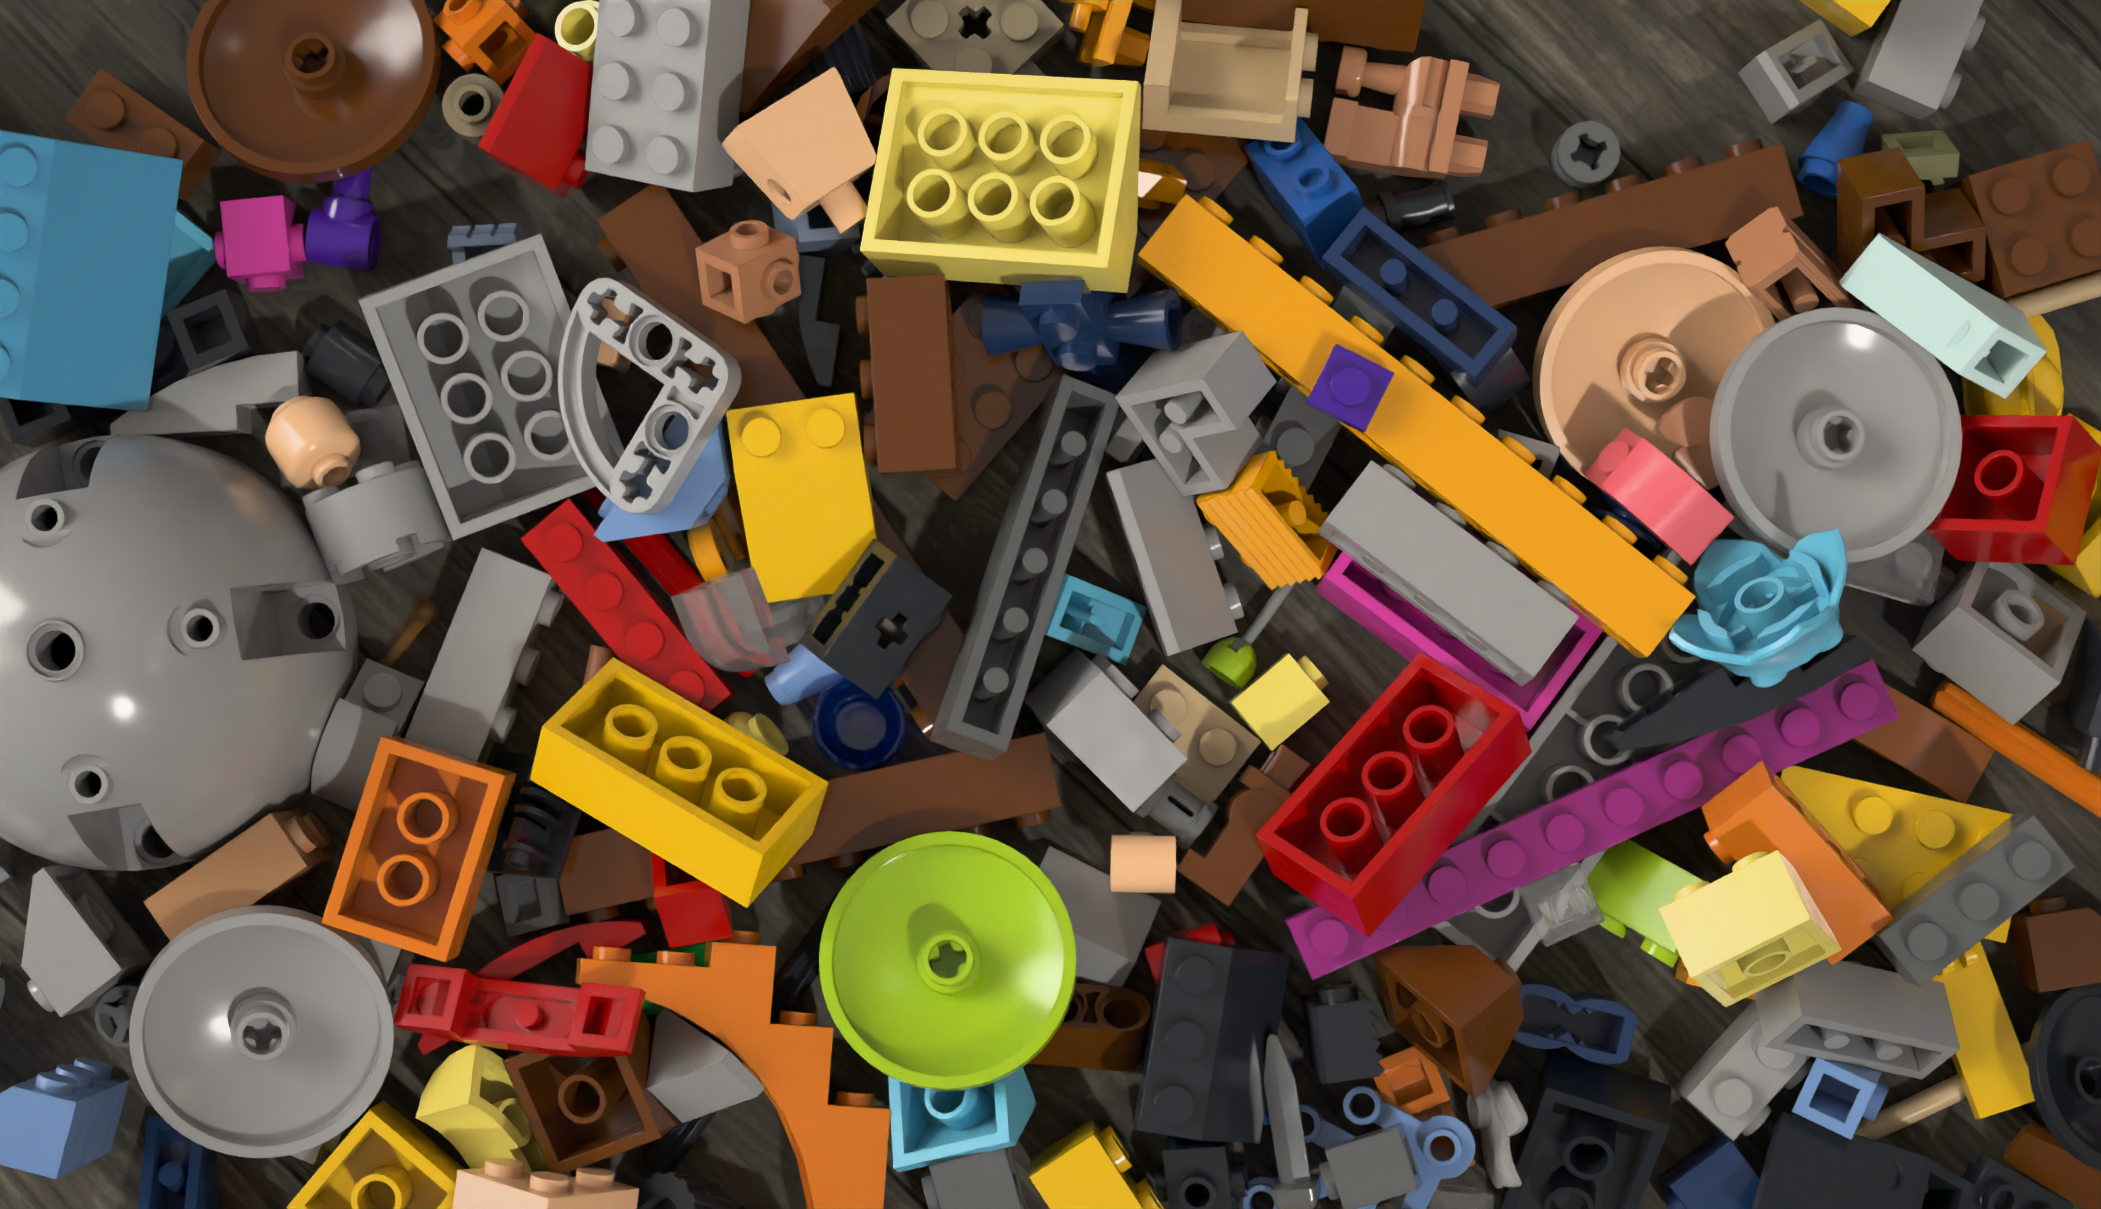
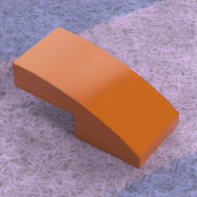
[1372,1046,1475,1168]

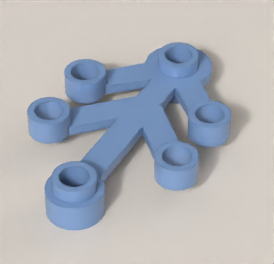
[1238,1085,1475,1209]

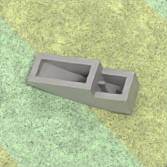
[110,351,312,439]

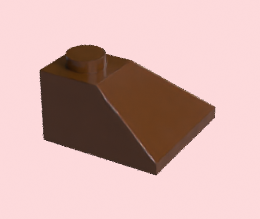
[1373,945,1524,1099]

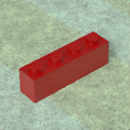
[520,499,738,714]

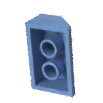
[0,1058,130,1179]

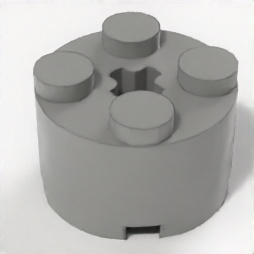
[302,460,452,585]

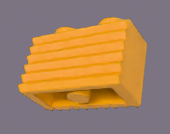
[1196,451,1338,590]

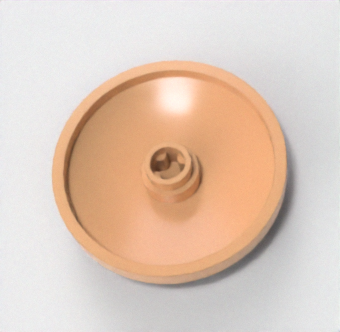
[1532,246,1775,481]

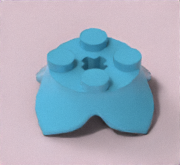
[1669,528,1848,687]

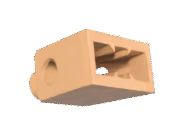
[721,67,877,235]

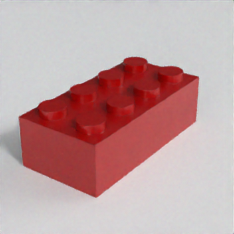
[1255,652,1532,938]

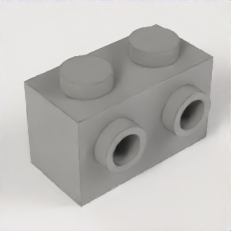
[1673,1000,1814,1141]

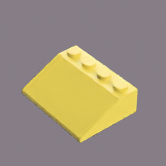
[860,68,1141,293]

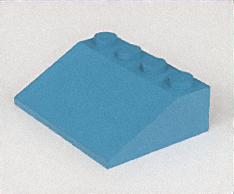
[0,130,183,412]

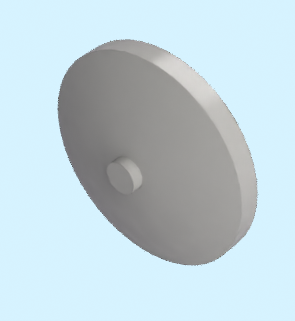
[1709,307,1962,564]
[129,905,394,1158]

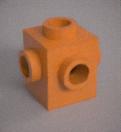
[433,0,536,87]

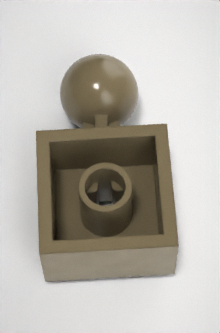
[886,0,1064,76]

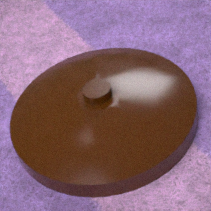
[186,0,441,183]

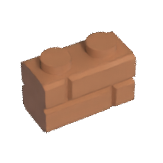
[1725,206,1861,321]

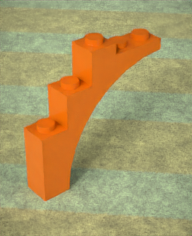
[575,931,891,1209]

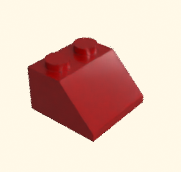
[478,33,593,199]

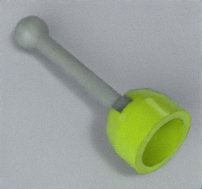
[1201,581,1297,691]

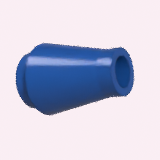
[1797,101,1874,199]

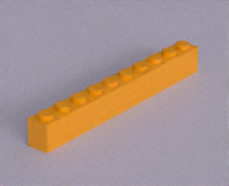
[1136,194,1696,658]

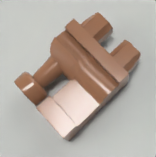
[1323,45,1500,182]

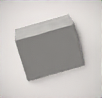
[1039,845,1161,987]

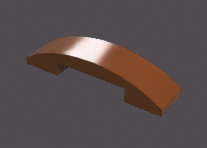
[1851,684,1995,804]

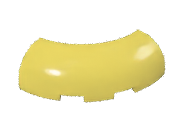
[415,1044,572,1177]

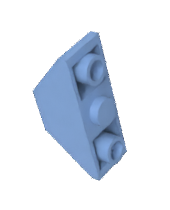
[593,378,736,542]

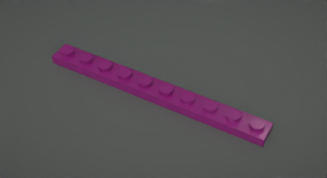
[1285,659,1900,980]

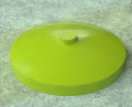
[819,831,1077,1091]

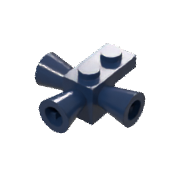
[981,280,1183,393]

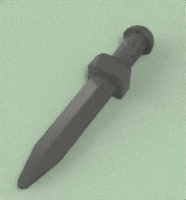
[1264,1034,1321,1209]

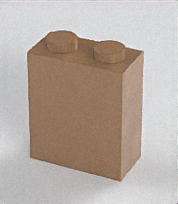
[143,808,334,941]

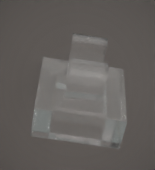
[1518,862,1605,947]

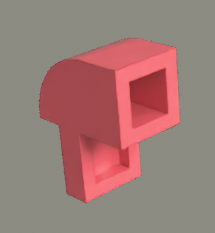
[1583,427,1734,565]

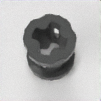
[1134,772,1219,851]

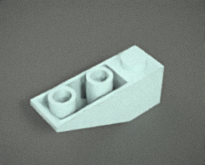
[1839,233,2047,399]

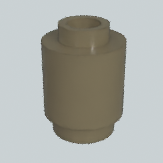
[442,74,505,145]

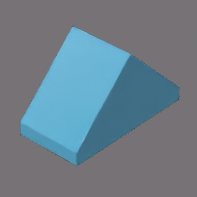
[1045,574,1147,665]

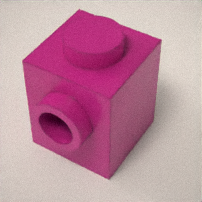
[214,195,307,293]

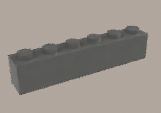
[930,374,1119,762]

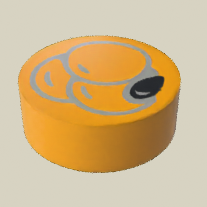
[687,518,733,585]

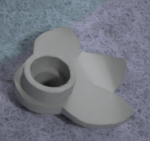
[1467,1077,1528,1189]

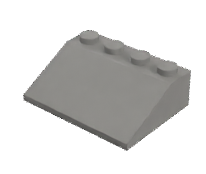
[358,233,624,540]

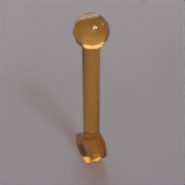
[379,601,440,668]

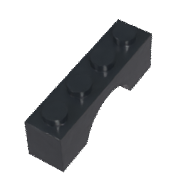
[0,289,266,448]

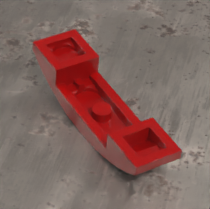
[417,917,654,1055]
[393,963,646,1057]

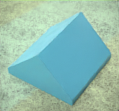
[888,1067,1037,1172]

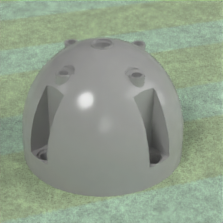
[0,434,359,871]

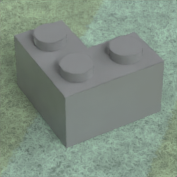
[1115,331,1276,497]
[1024,647,1188,813]

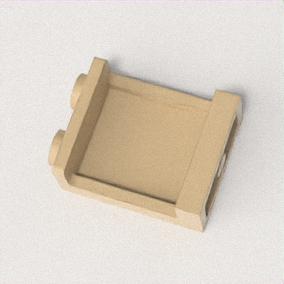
[1142,0,1319,143]

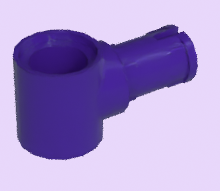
[305,166,381,271]

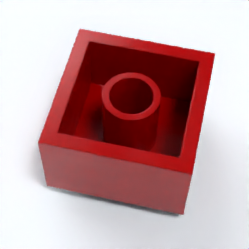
[1925,415,2101,565]

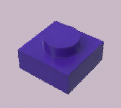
[1305,344,1394,433]

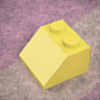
[1659,850,1842,1007]

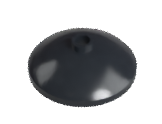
[2028,983,2101,1171]

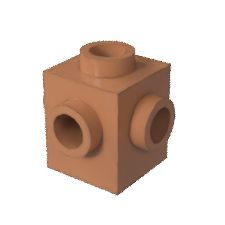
[695,219,801,324]

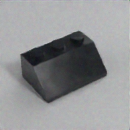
[1134,933,1291,1143]

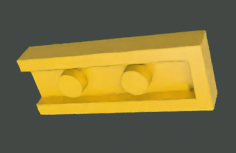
[1930,941,2035,1120]

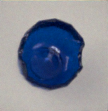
[811,677,907,771]

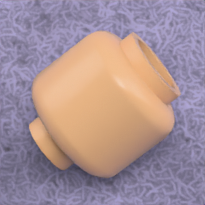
[265,395,361,490]

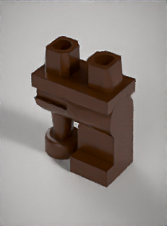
[1176,744,1314,907]

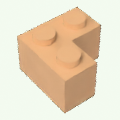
[452,1158,639,1209]

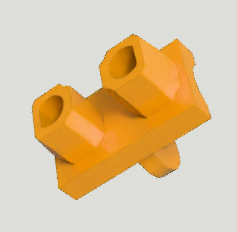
[1059,0,1156,68]

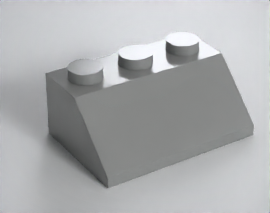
[1105,458,1244,657]

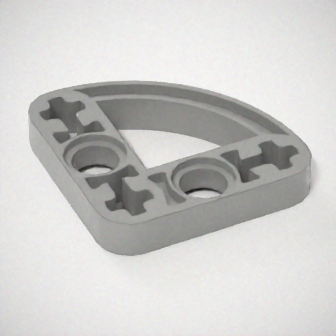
[558,278,741,515]

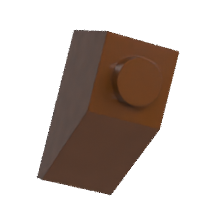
[2010,894,2101,993]

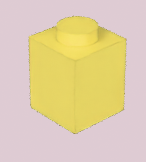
[1228,653,1330,751]

